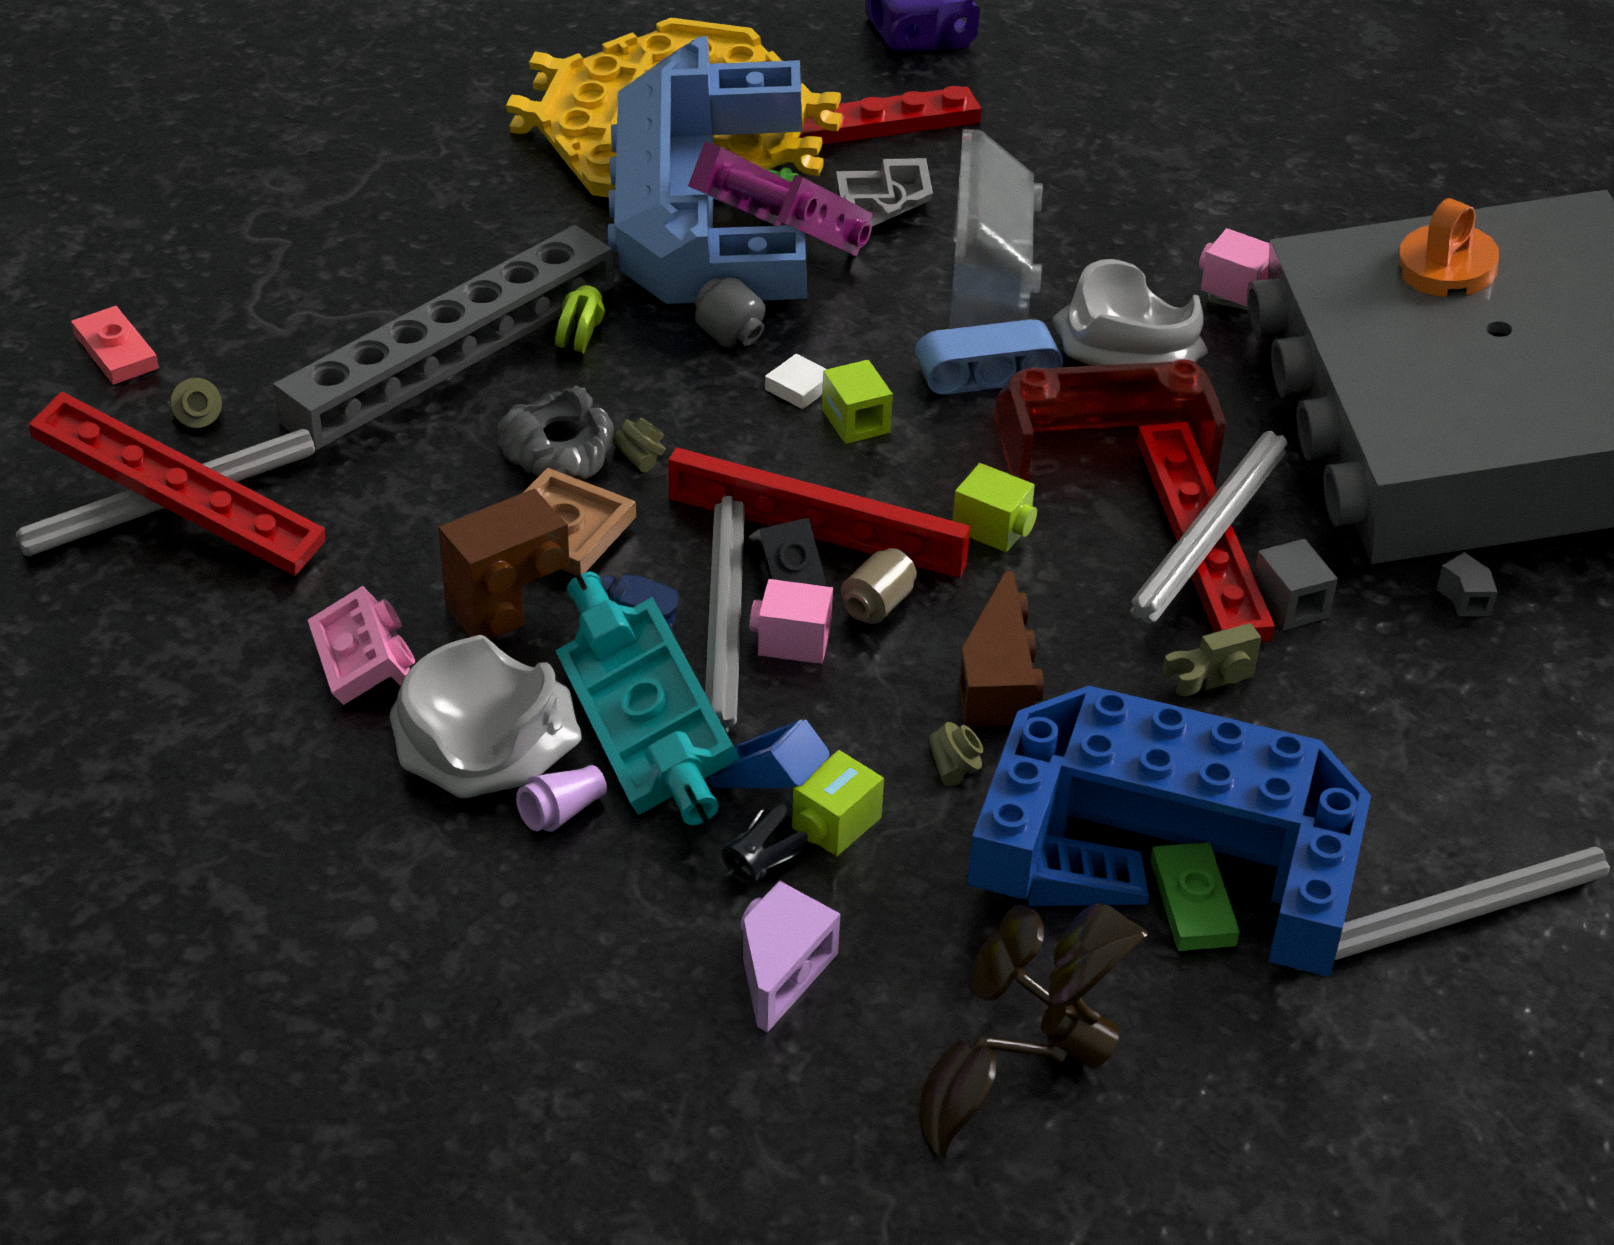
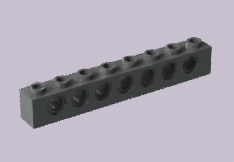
[273,225,614,450]

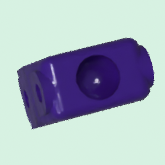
[865,0,980,52]

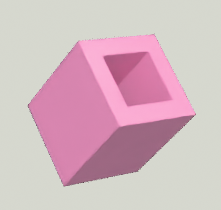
[1199,228,1269,307]
[749,579,833,664]

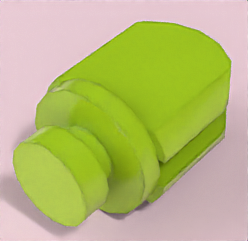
[555,285,605,354]

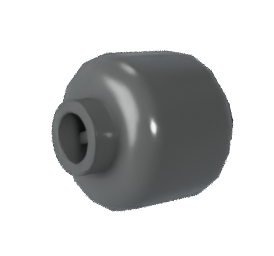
[694,277,765,348]

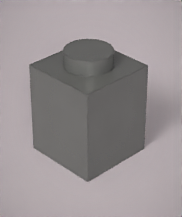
[1254,539,1338,631]

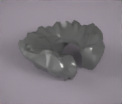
[496,385,615,480]

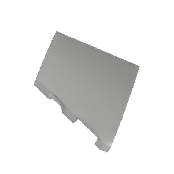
[834,158,933,227]

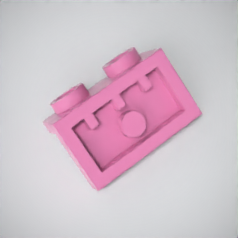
[308,586,415,705]

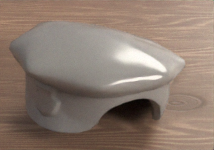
[1052,259,1208,376]
[390,635,581,799]

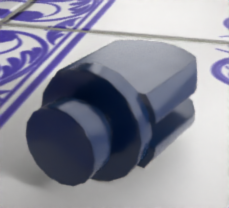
[601,573,679,630]

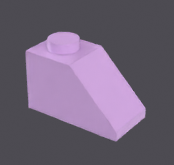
[740,881,840,1033]

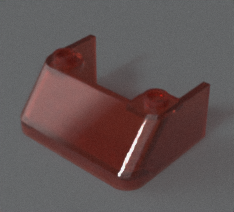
[994,359,1226,485]

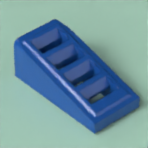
[706,719,829,788]
[1027,835,1149,906]

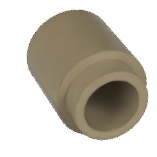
[841,548,917,624]

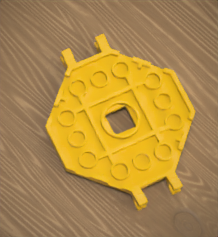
[506,18,842,197]

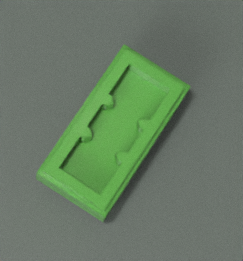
[1150,842,1240,951]

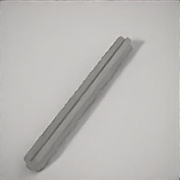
[16,429,315,556]
[1130,431,1287,624]
[705,496,745,733]
[1297,847,1609,971]

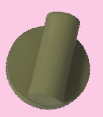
[167,378,222,428]
[613,417,666,472]
[928,722,983,787]

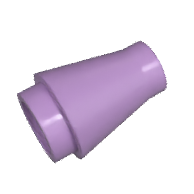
[516,765,607,832]

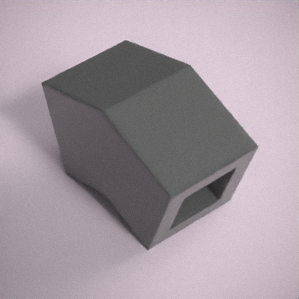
[1436,552,1498,617]

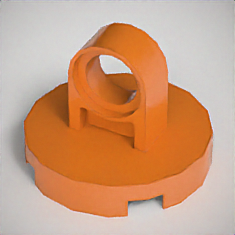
[1398,198,1499,297]

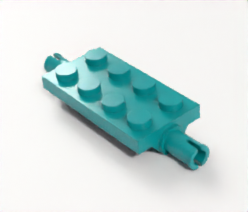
[555,572,740,825]

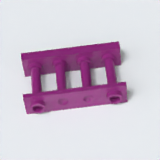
[688,141,873,257]

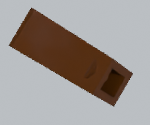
[958,571,1044,727]

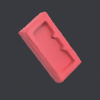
[71,306,159,385]

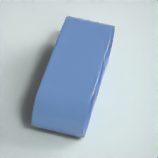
[915,319,1063,395]

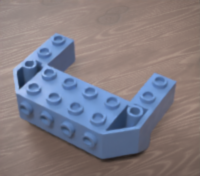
[608,36,807,304]

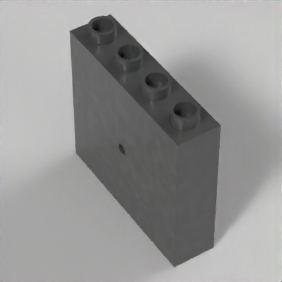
[1247,189,1614,564]

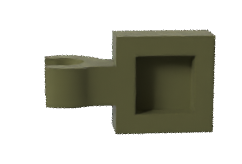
[1162,623,1261,696]

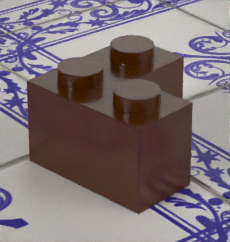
[438,488,570,640]

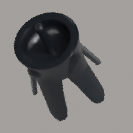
[722,805,808,886]

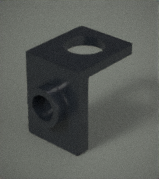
[744,518,827,587]

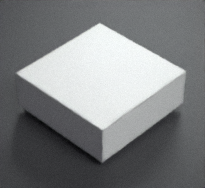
[765,354,826,409]

